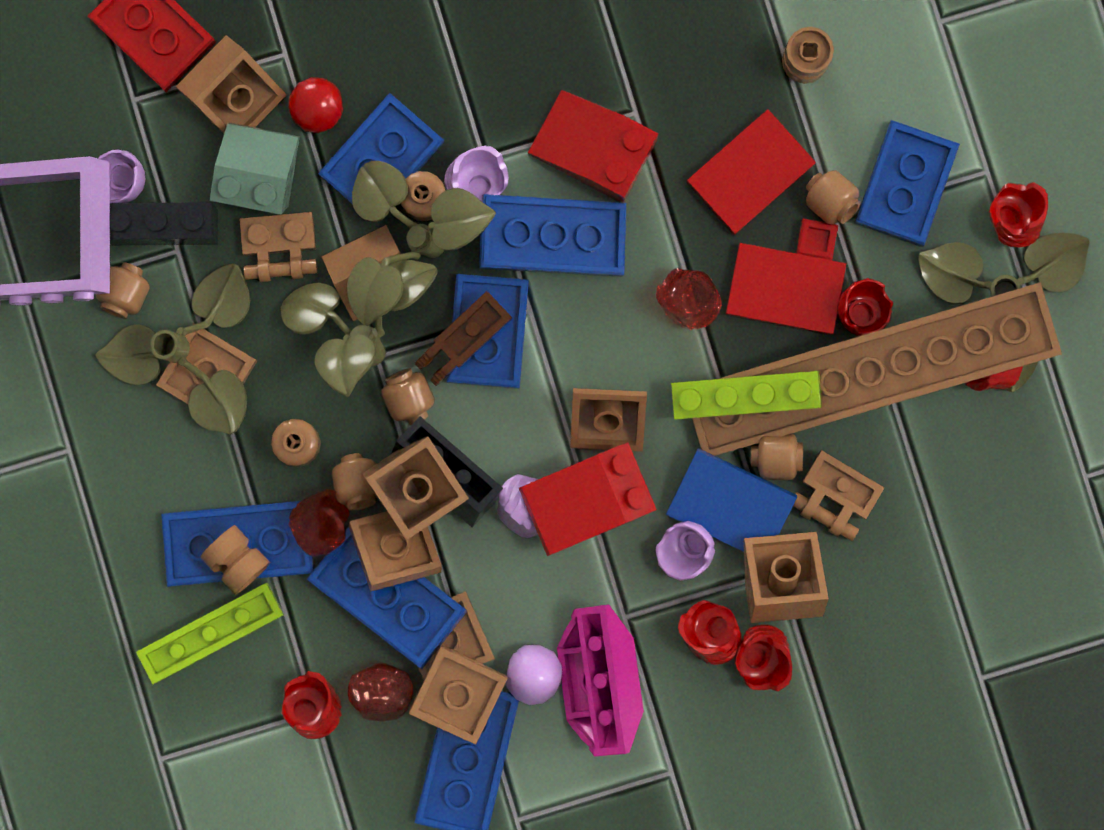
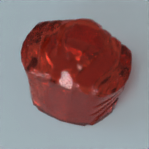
[656,268,722,330]
[289,489,350,556]
[348,662,413,721]

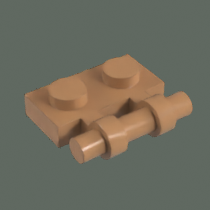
[240,212,318,282]
[793,450,884,541]

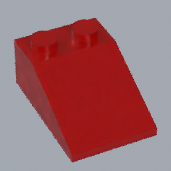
[528,90,659,203]
[519,442,657,556]

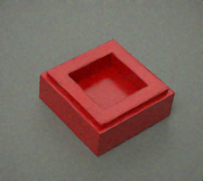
[796,218,839,260]

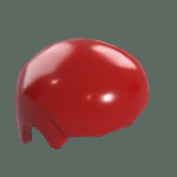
[289,77,343,133]
[837,278,893,336]

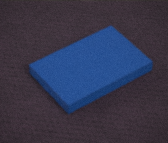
[318,93,444,205]
[854,120,960,247]
[447,274,529,389]
[666,448,797,552]

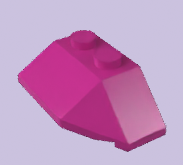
[557,604,644,757]

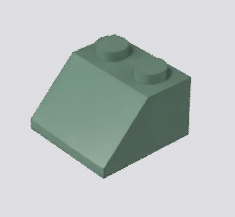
[209,123,300,215]

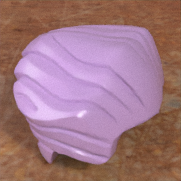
[444,145,509,200]
[497,474,538,538]

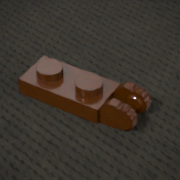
[415,291,512,386]

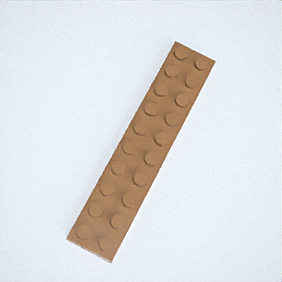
[692,282,1062,456]

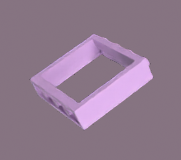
[0,156,110,305]

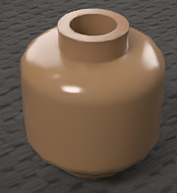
[806,170,861,224]
[401,171,446,221]
[96,262,150,319]
[381,368,435,425]
[271,419,321,467]
[751,433,803,480]
[331,453,378,510]

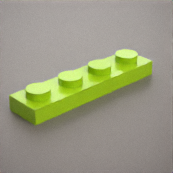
[671,371,822,419]
[136,583,284,684]

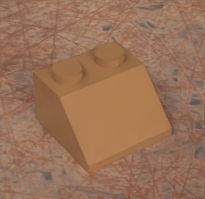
[176,35,287,134]
[363,436,469,540]
[743,532,829,623]

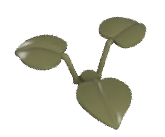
[347,161,496,326]
[919,233,1090,392]
[280,260,438,397]
[95,263,250,435]

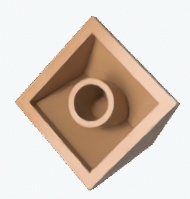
[322,225,400,322]
[570,388,647,451]

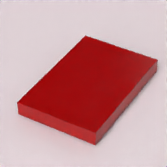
[88,0,216,93]
[686,109,816,235]
[725,243,847,335]

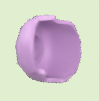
[98,150,146,203]
[656,521,715,581]
[506,645,562,705]

